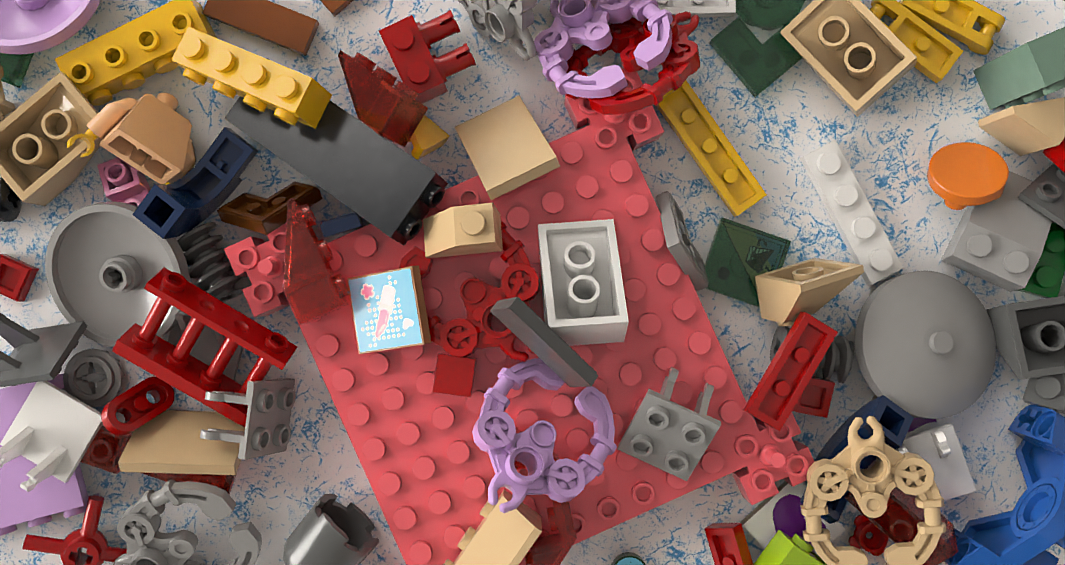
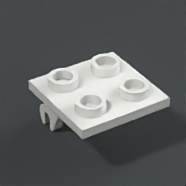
[0,381,103,492]
[894,423,977,513]

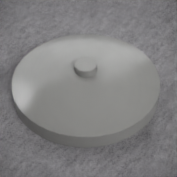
[45,202,190,347]
[855,271,996,419]

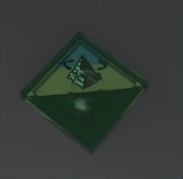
[704,217,791,308]

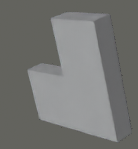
[656,191,709,292]

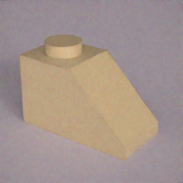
[423,203,503,259]

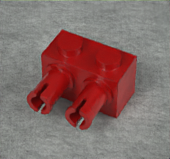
[379,10,476,107]

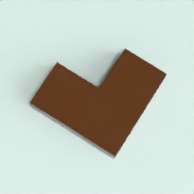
[217,181,323,235]

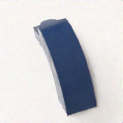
[133,127,258,239]
[800,395,914,524]

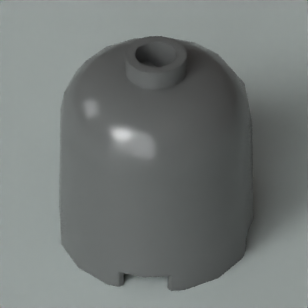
[283,494,379,565]

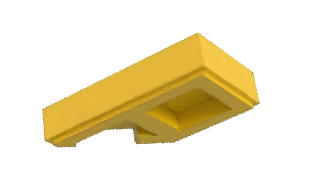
[401,113,450,160]

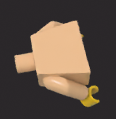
[67,93,196,185]

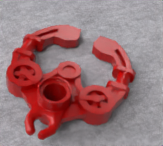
[566,11,700,115]
[399,221,540,362]

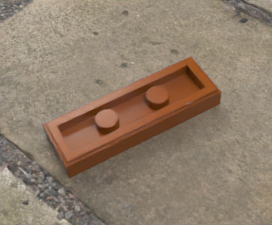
[202,0,319,56]

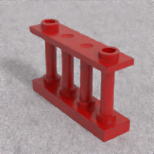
[112,267,298,428]

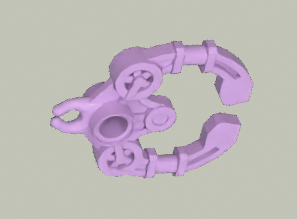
[534,0,673,98]
[472,358,617,513]

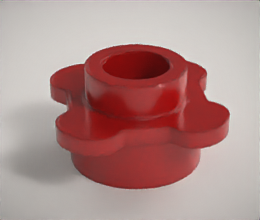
[848,514,890,556]

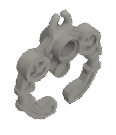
[458,0,538,60]
[113,480,262,565]

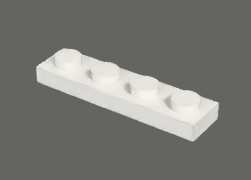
[800,139,904,285]

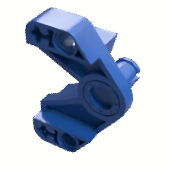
[933,405,1065,565]

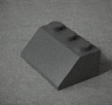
[986,296,1065,380]

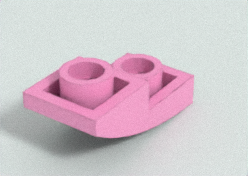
[97,157,151,207]

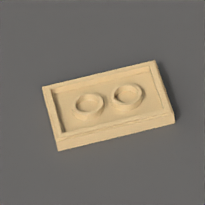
[455,96,560,200]
[118,410,245,475]

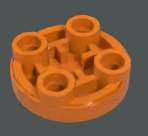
[927,142,1009,210]

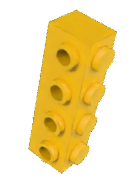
[55,0,217,106]
[171,26,332,129]

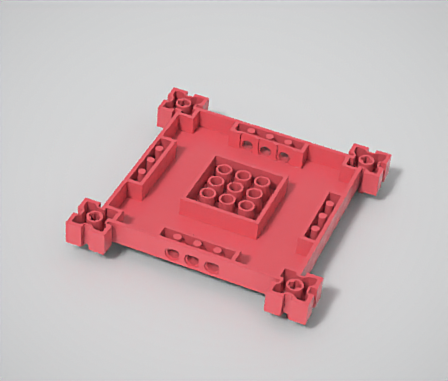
[224,69,815,565]

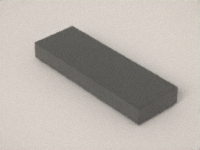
[490,297,598,387]

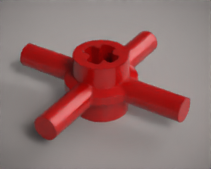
[22,495,127,565]

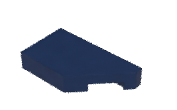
[320,212,364,238]

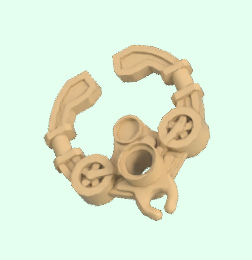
[801,416,946,565]

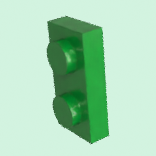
[1018,223,1065,298]

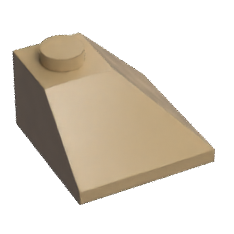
[755,258,864,326]

